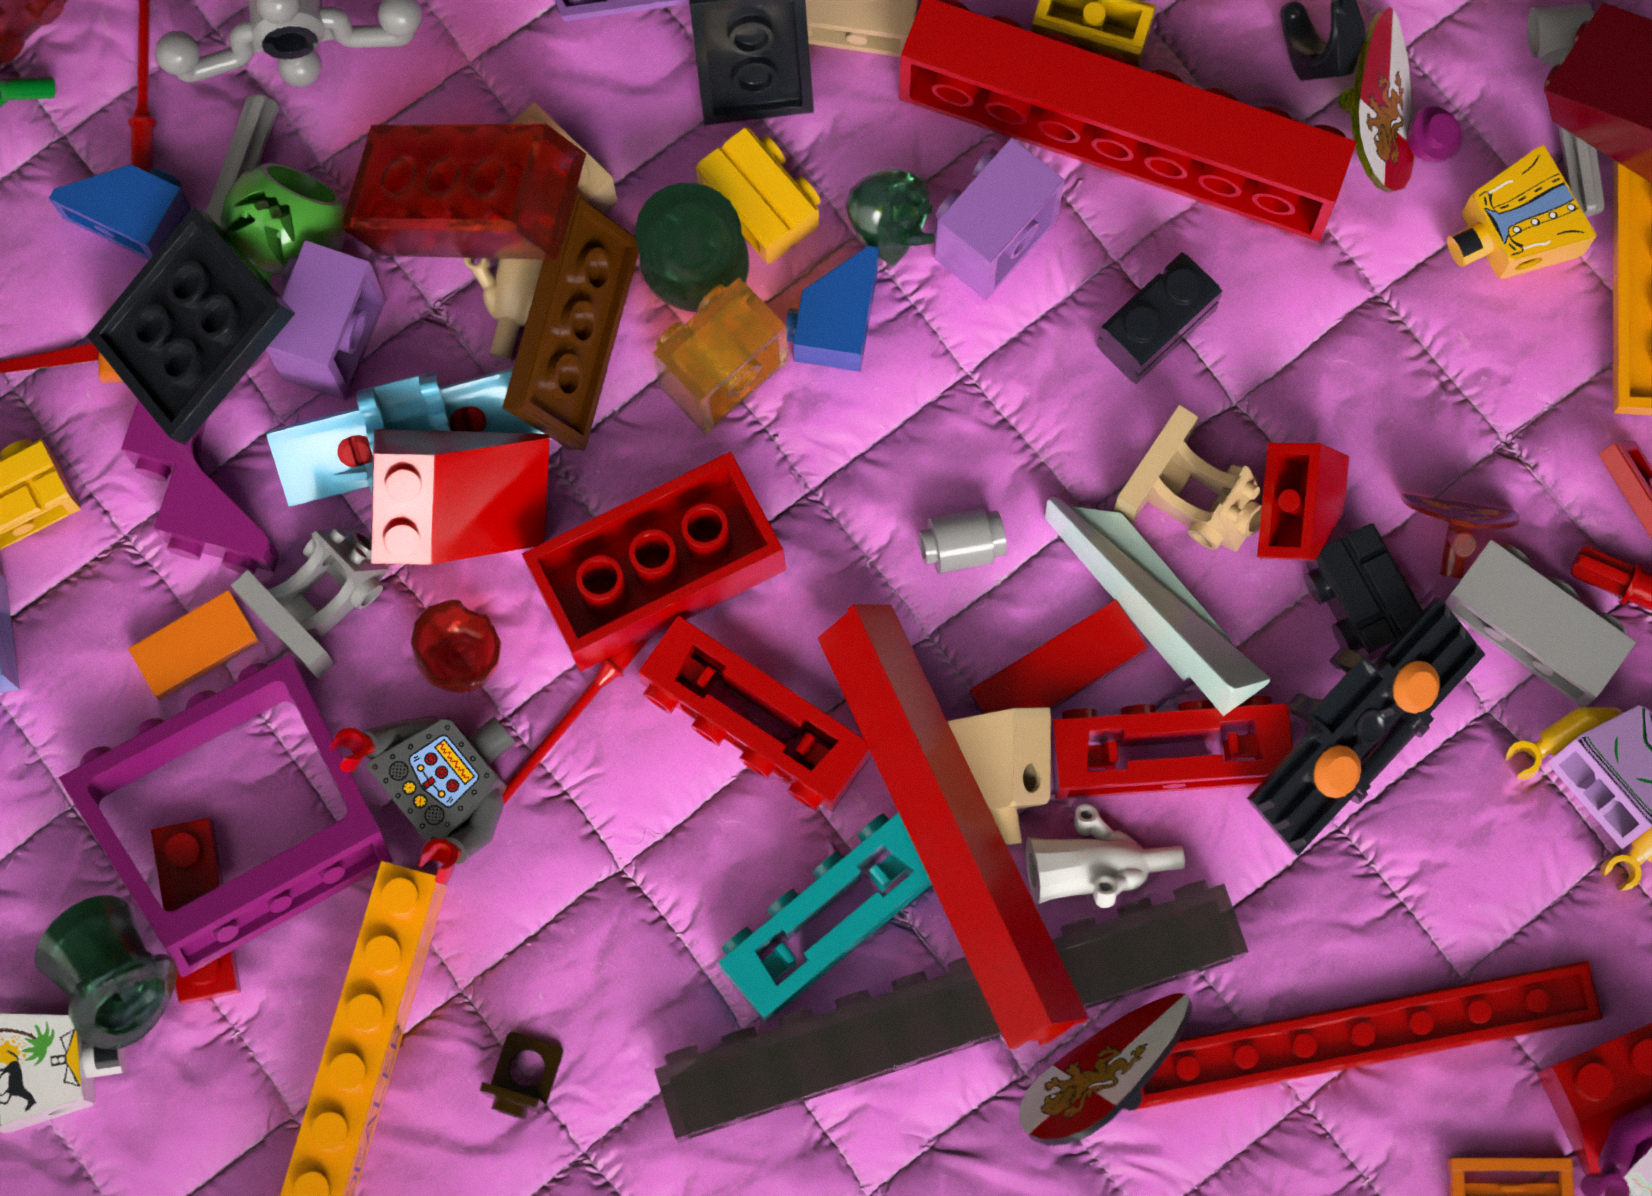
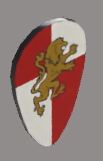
[1019,993,1193,1146]

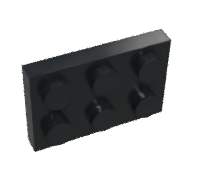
[689,0,814,125]

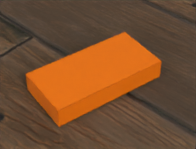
[128,590,260,701]

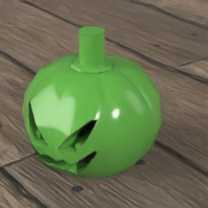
[221,163,348,283]

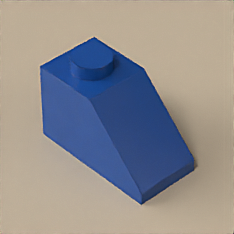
[49,164,192,260]
[784,246,879,372]

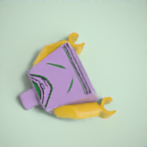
[1505,705,1652,890]

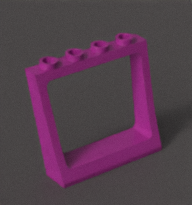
[58,654,393,978]

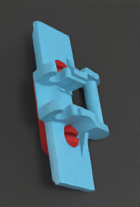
[266,368,552,507]

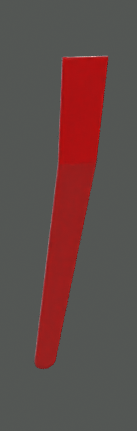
[0,343,99,374]

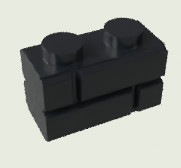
[1096,252,1222,384]
[1304,523,1423,661]

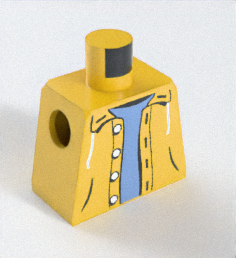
[1447,144,1597,279]

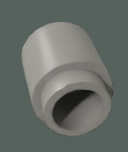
[918,507,1007,574]

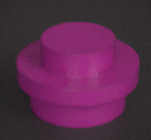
[1407,106,1462,162]

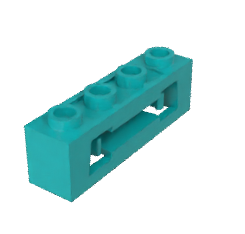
[718,812,932,1024]

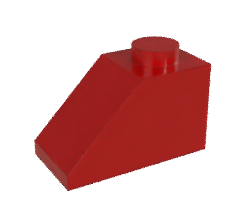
[1257,443,1349,561]

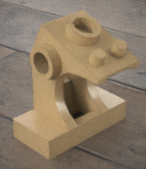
[1113,405,1263,552]

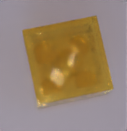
[653,277,788,435]

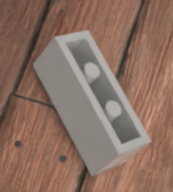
[1445,540,1637,707]

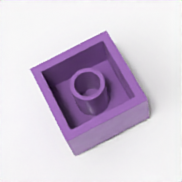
[934,138,1065,301]
[265,240,386,401]

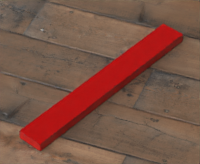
[1134,960,1603,1111]

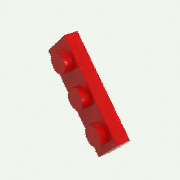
[151,818,241,1005]

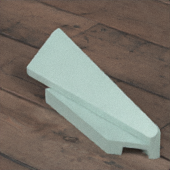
[1045,497,1270,716]

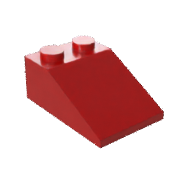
[371,429,550,565]

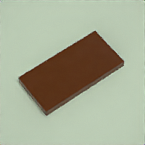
[502,194,642,450]

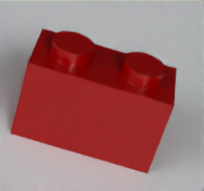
[1537,1023,1652,1175]

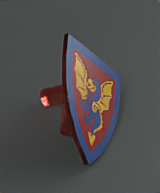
[1401,493,1520,578]

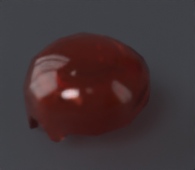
[411,599,502,694]

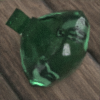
[845,169,934,266]

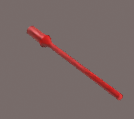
[128,0,156,173]
[502,637,651,805]

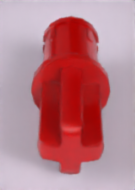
[1570,546,1652,611]

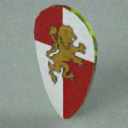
[1339,7,1414,193]

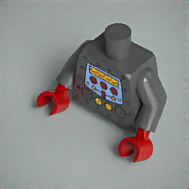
[328,716,516,884]

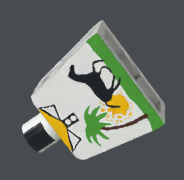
[0,1013,126,1133]

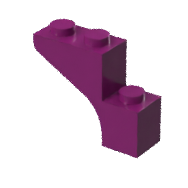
[121,400,278,575]

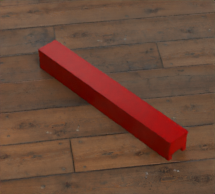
[817,604,1090,1050]

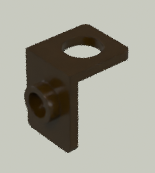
[479,1032,564,1120]

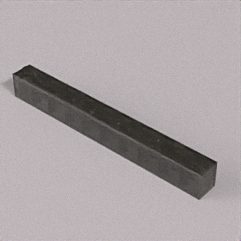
[654,880,1249,1143]

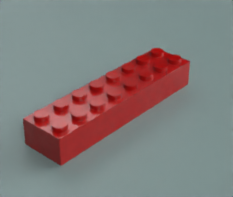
[899,0,1357,242]

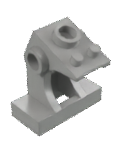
[230,527,389,679]

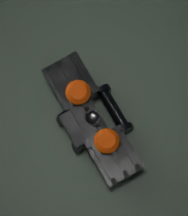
[1247,596,1486,856]

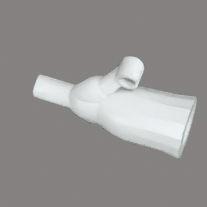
[1025,804,1185,908]

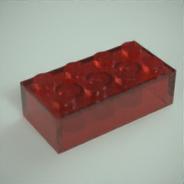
[342,124,586,260]

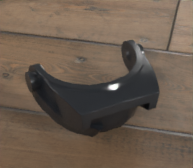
[1280,0,1365,81]

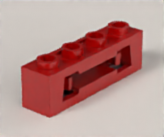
[638,615,872,812]
[1051,696,1293,799]

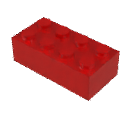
[522,451,787,672]

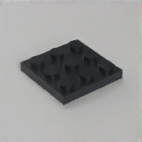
[87,206,295,445]

